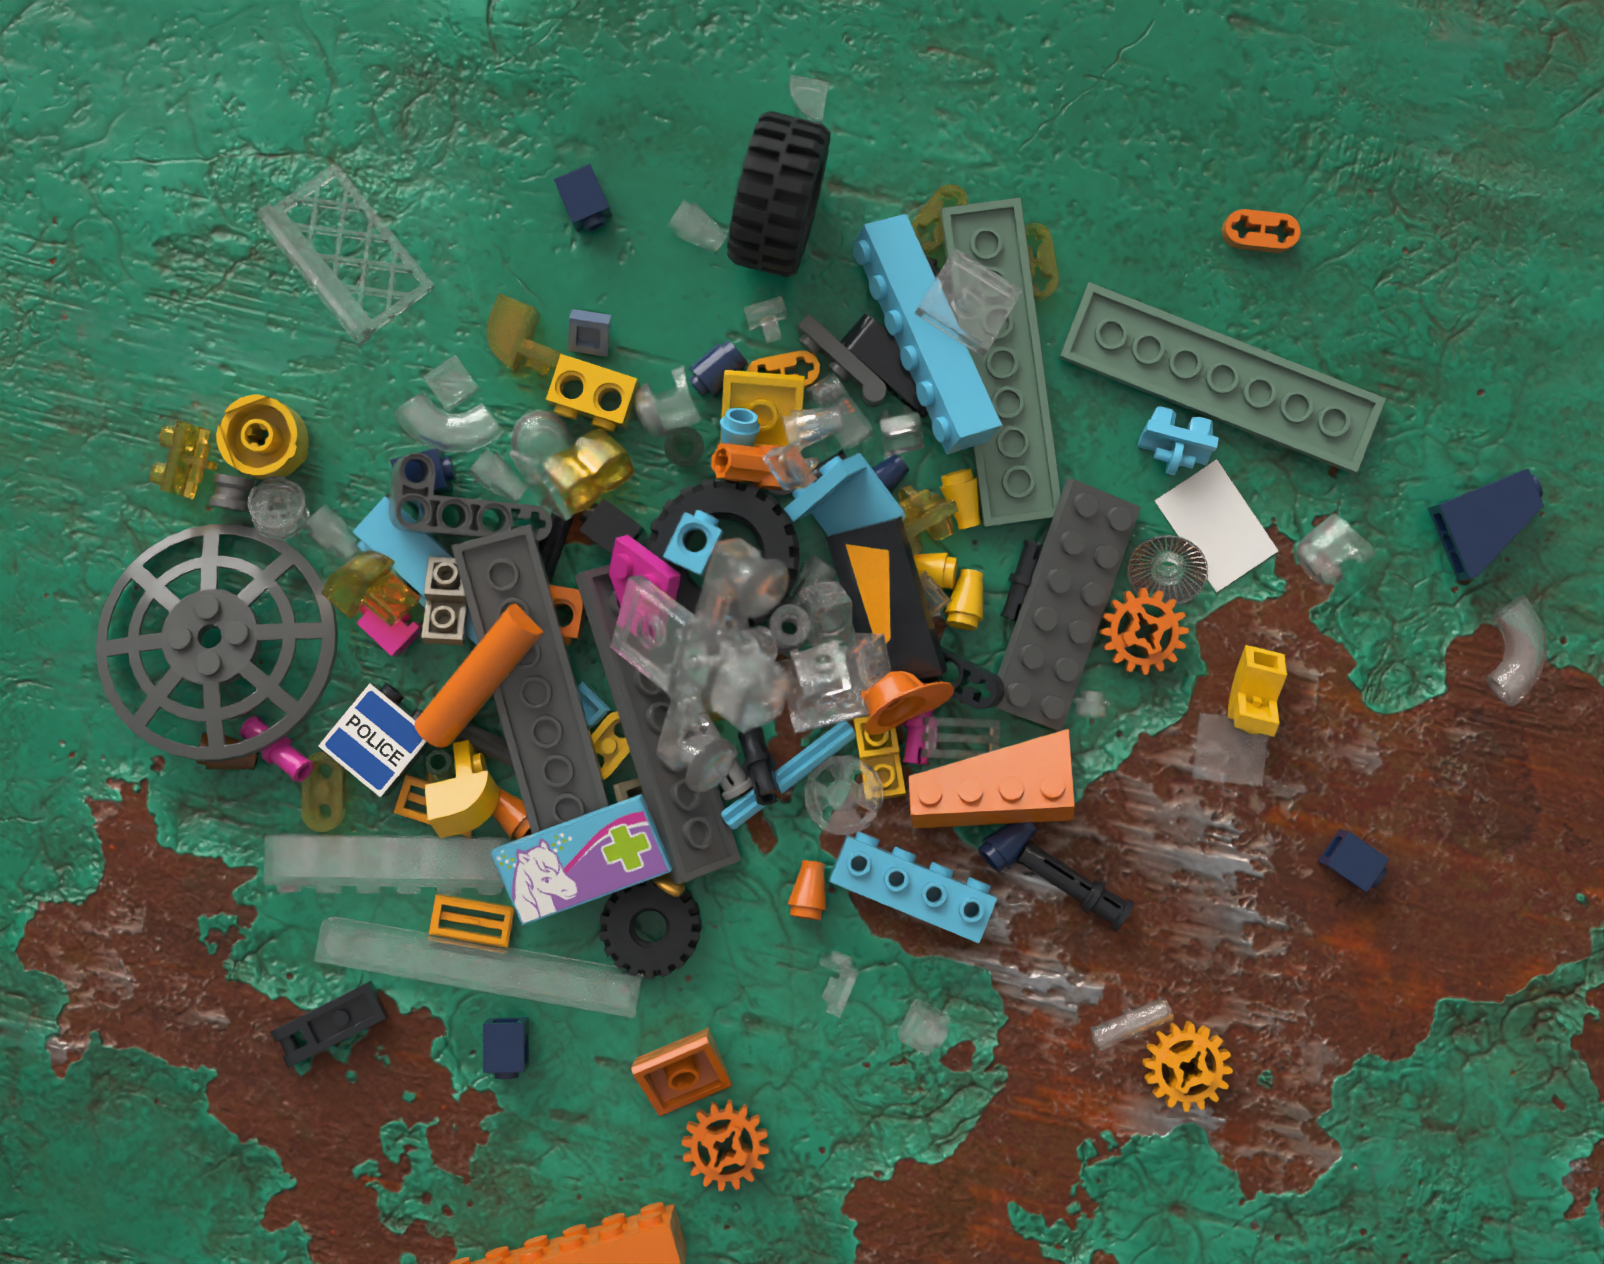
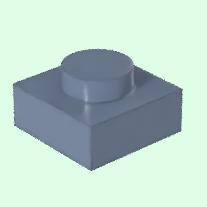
[568,309,612,357]

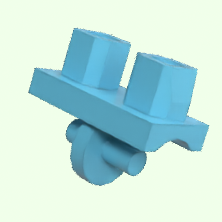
[1137,406,1219,476]

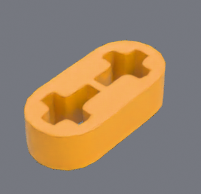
[746,351,820,389]

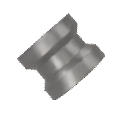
[209,473,255,512]

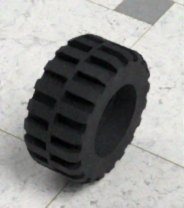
[727,111,831,277]
[646,479,800,634]

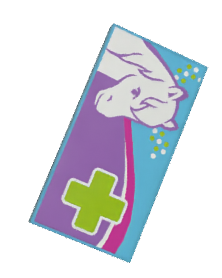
[490,794,673,925]

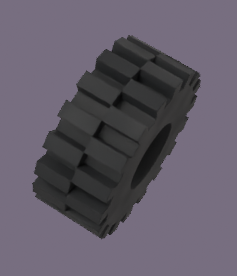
[599,879,702,979]

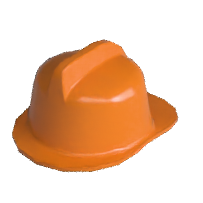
[861,671,954,735]

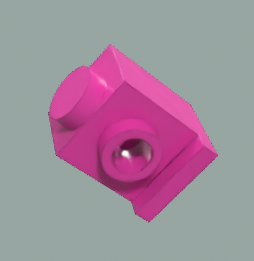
[357,595,423,657]

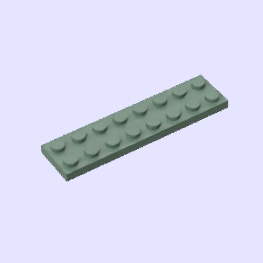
[940,198,1061,527]
[1058,282,1386,474]

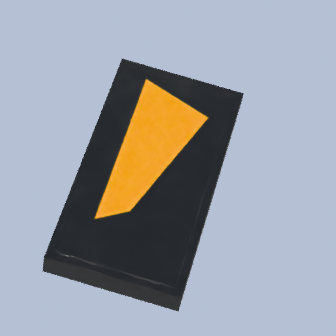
[826,516,948,683]

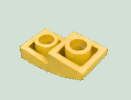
[853,716,906,802]

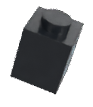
[579,498,644,554]

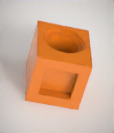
[550,585,586,645]

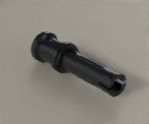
[1016,841,1134,932]

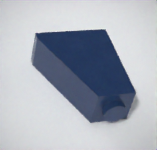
[1428,468,1544,581]

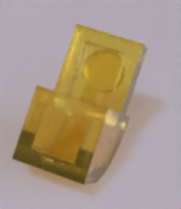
[487,293,562,375]
[321,551,421,627]

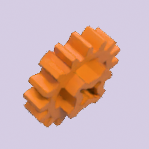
[1099,588,1189,675]
[681,1100,769,1191]

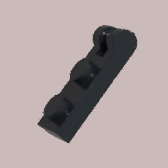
[270,981,389,1068]

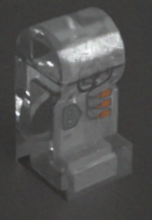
[806,372,874,453]

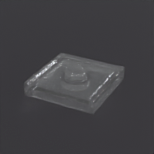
[914,248,1023,356]

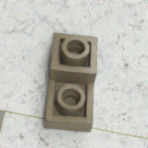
[421,556,468,646]

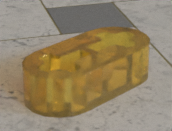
[911,184,968,255]
[1025,223,1059,301]

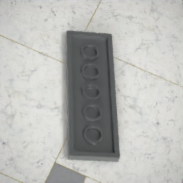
[994,479,1141,731]

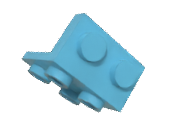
[784,453,905,536]

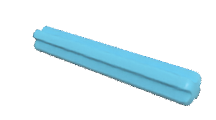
[721,720,856,830]

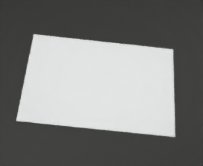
[1155,459,1278,593]

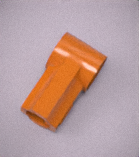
[711,443,790,490]

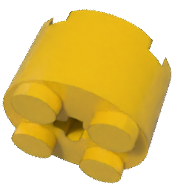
[216,395,309,480]

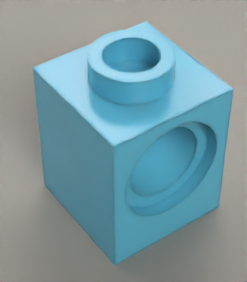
[663,510,723,577]

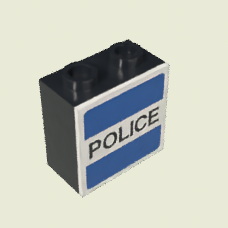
[318,683,431,797]

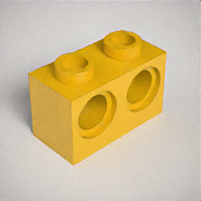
[546,354,640,432]

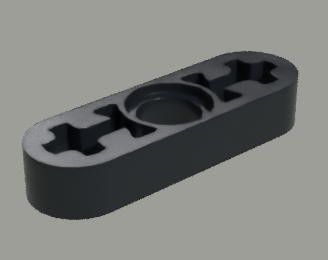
[920,646,1005,709]

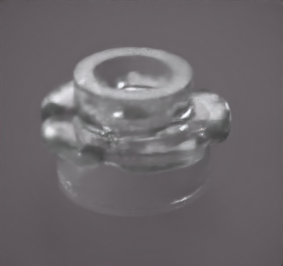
[1073,691,1112,718]

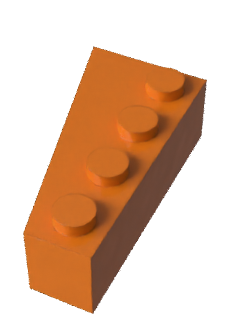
[909,729,1075,828]

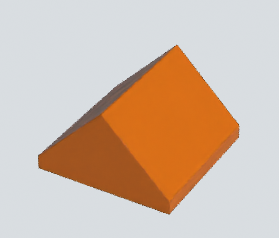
[631,1027,733,1116]

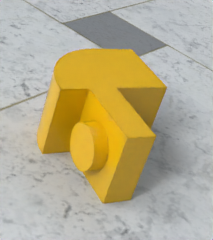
[1228,645,1287,737]
[425,740,499,839]

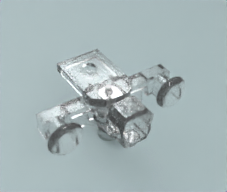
[610,538,793,792]

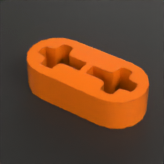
[1222,209,1301,253]

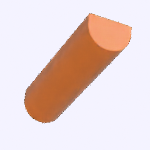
[414,603,544,748]

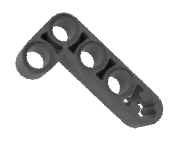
[389,452,552,541]

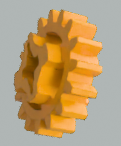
[1142,1021,1233,1112]

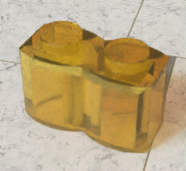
[537,428,635,515]

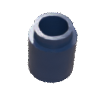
[688,340,748,398]

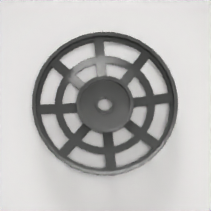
[96,524,338,761]

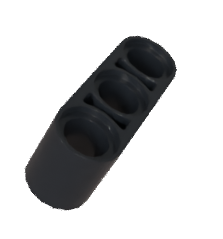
[840,314,929,419]

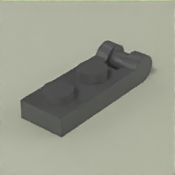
[798,314,886,407]

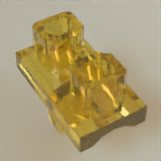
[149,420,218,499]
[898,486,959,556]

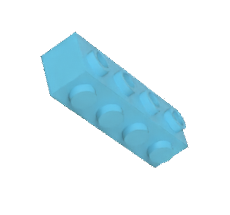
[829,831,997,943]

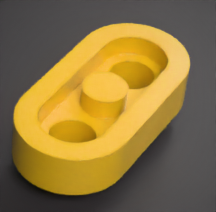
[591,711,630,780]

